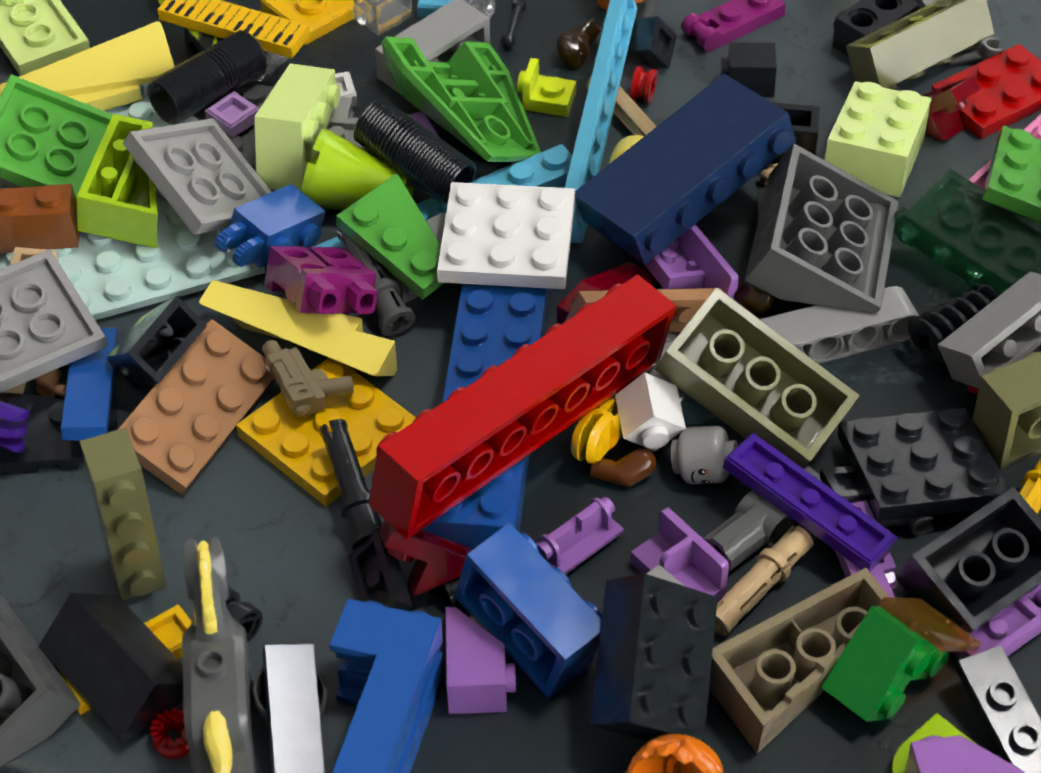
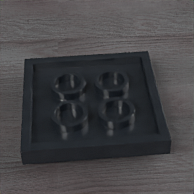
[837,408,1010,521]

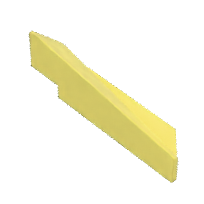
[0,22,174,111]
[199,280,397,376]

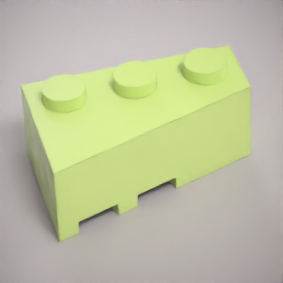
[255,64,341,191]

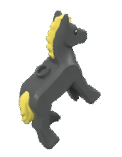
[182,536,257,773]

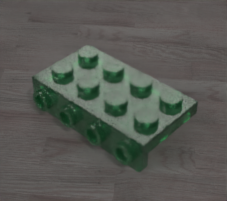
[893,169,1041,296]

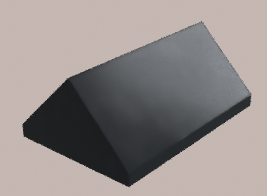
[38,593,183,744]

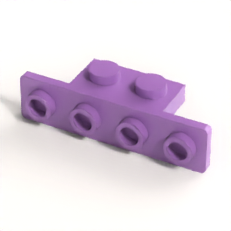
[645,225,739,299]

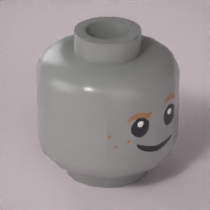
[671,426,738,485]

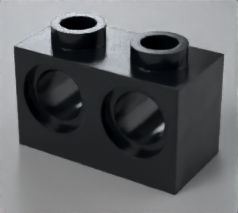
[832,0,919,57]

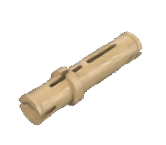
[714,525,814,636]

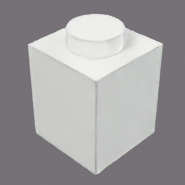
[615,372,686,451]

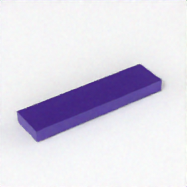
[723,433,898,572]

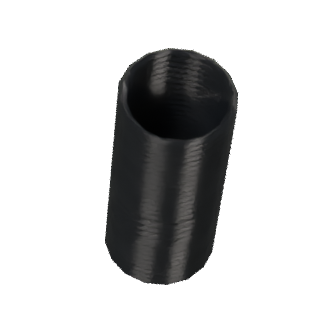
[147,30,267,125]
[353,98,477,206]

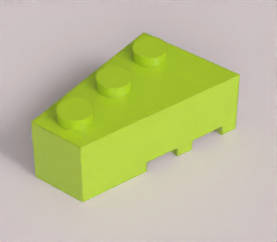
[77,113,158,248]

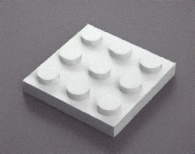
[437,182,575,289]

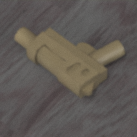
[262,340,354,418]

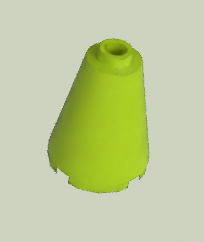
[301,128,415,210]

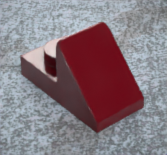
[921,75,980,141]
[379,520,472,595]

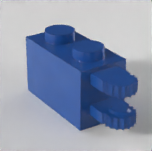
[214,184,326,268]

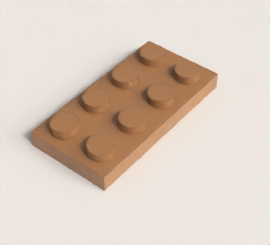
[118,319,275,495]

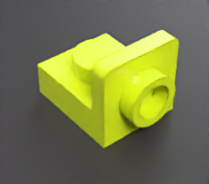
[517,58,576,117]

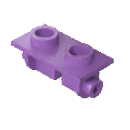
[536,497,624,575]

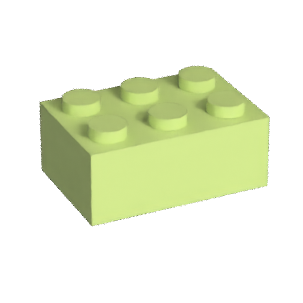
[825,82,932,198]

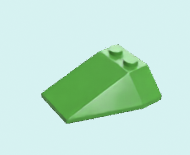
[381,37,541,162]

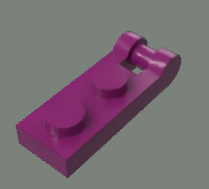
[681,0,786,52]

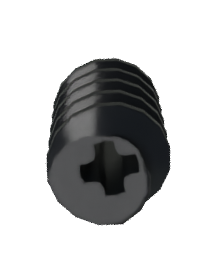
[908,284,998,365]

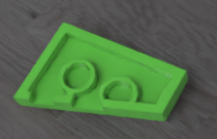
[336,173,445,300]

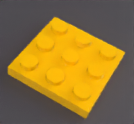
[236,358,416,507]

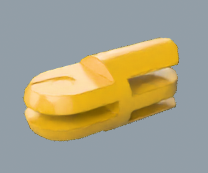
[571,397,623,464]

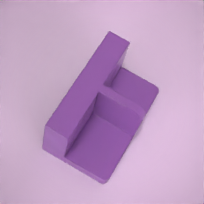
[630,507,729,602]

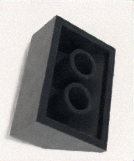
[896,487,1041,633]

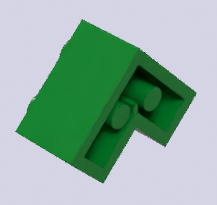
[821,606,953,722]

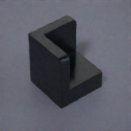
[626,16,677,70]

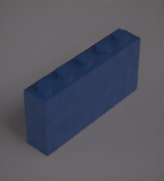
[575,74,796,265]

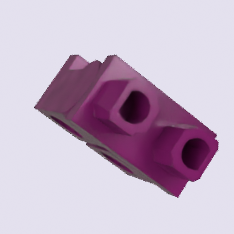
[264,246,378,314]

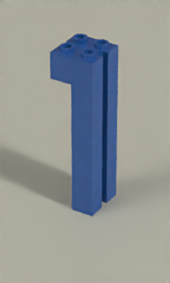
[329,599,445,773]

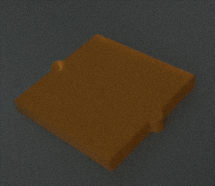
[879,597,981,651]

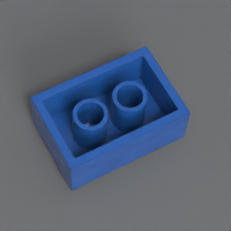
[454,522,602,699]

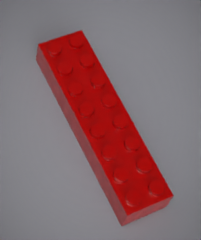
[368,274,676,539]

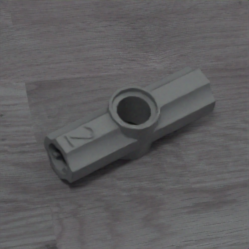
[703,466,821,571]

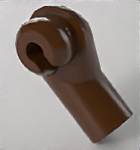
[590,448,657,487]

